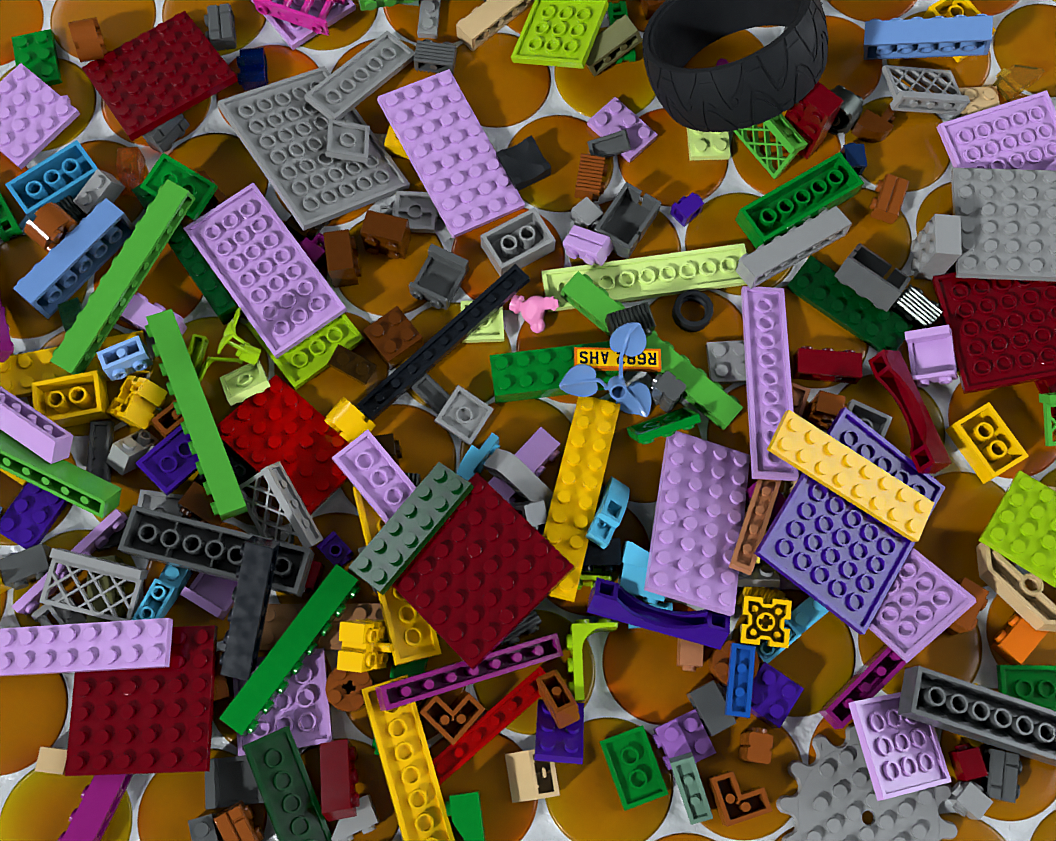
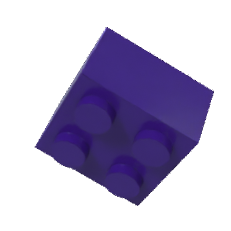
[750,661,804,729]

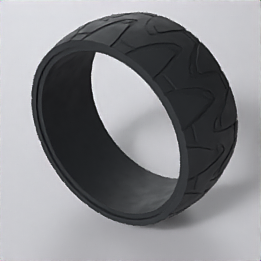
[642,0,828,132]

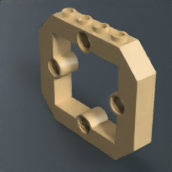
[976,486,1056,632]

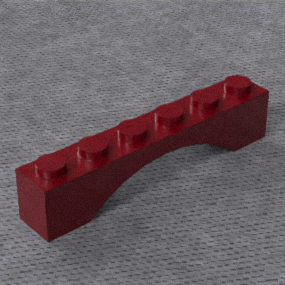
[868,349,952,474]

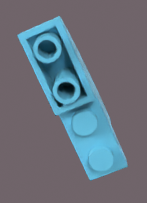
[457,433,500,481]
[585,476,630,549]
[132,564,193,620]
[752,596,829,664]

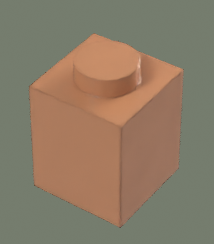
[676,638,704,672]

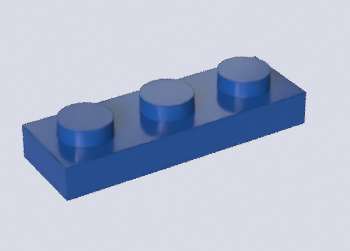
[725,643,756,718]

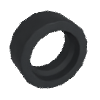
[672,290,713,332]

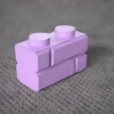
[563,225,614,266]

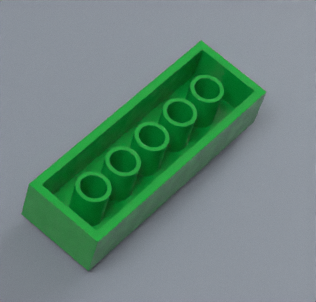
[735,152,864,249]
[490,341,619,404]

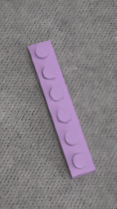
[11,509,129,615]

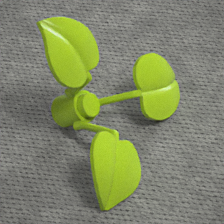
[198,307,261,383]

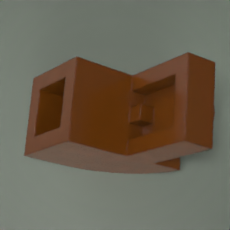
[851,105,897,143]

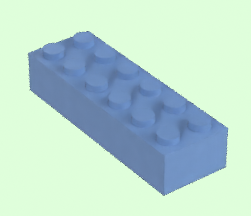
[864,14,993,60]
[13,198,135,319]

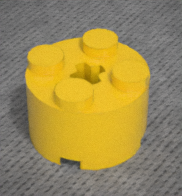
[324,397,376,443]

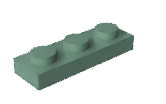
[669,752,713,825]

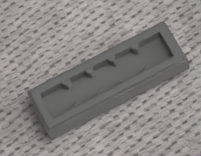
[87,421,115,483]

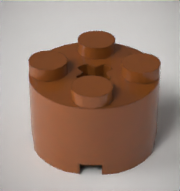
[68,17,107,63]
[24,202,77,253]
[708,639,759,687]
[325,667,375,712]

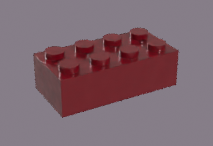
[785,81,844,159]

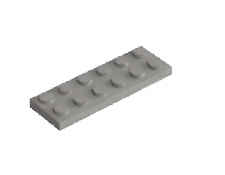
[305,31,415,121]

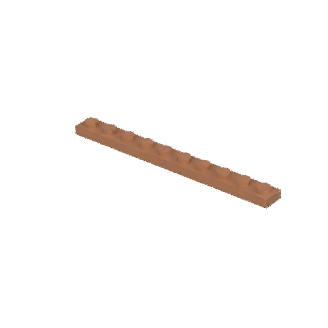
[729,382,811,576]

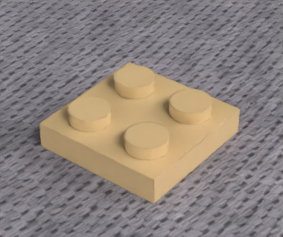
[959,86,1000,117]

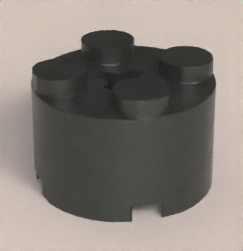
[828,85,863,135]

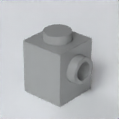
[571,196,603,231]
[948,781,993,820]

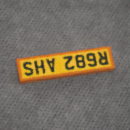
[574,347,661,372]

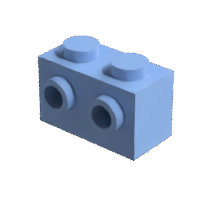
[96,335,153,381]

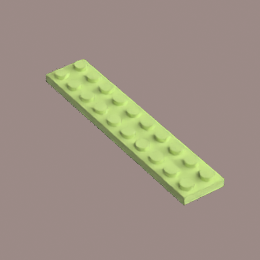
[541,243,747,312]

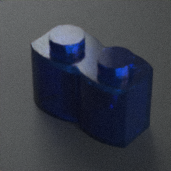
[236,47,268,91]

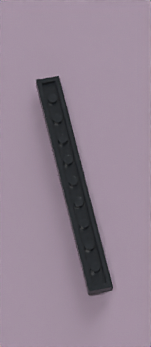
[357,264,530,421]

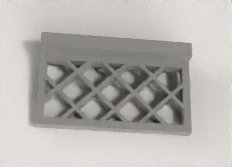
[882,65,970,115]
[239,461,324,548]
[39,548,149,621]

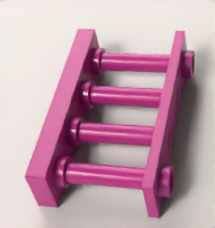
[253,0,346,36]

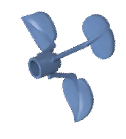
[559,322,651,417]

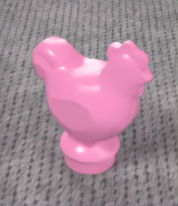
[509,295,559,333]

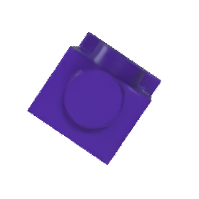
[670,192,704,227]
[317,531,354,568]

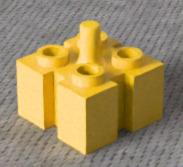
[106,375,168,430]
[739,596,792,648]
[337,618,394,673]

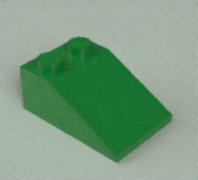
[445,790,486,841]

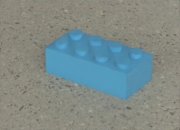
[5,140,98,221]

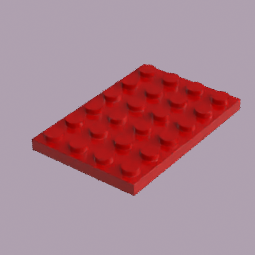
[216,374,350,515]

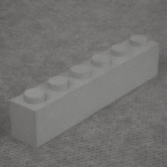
[736,206,852,289]

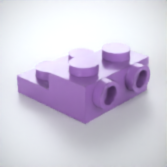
[652,709,716,771]

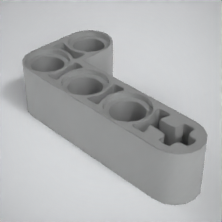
[483,448,553,516]

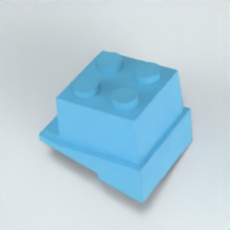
[618,541,665,604]

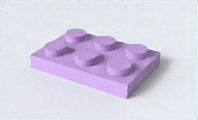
[587,97,658,163]

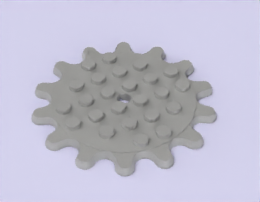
[776,724,958,841]

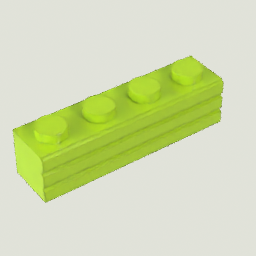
[188,334,209,376]

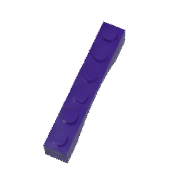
[587,577,730,650]

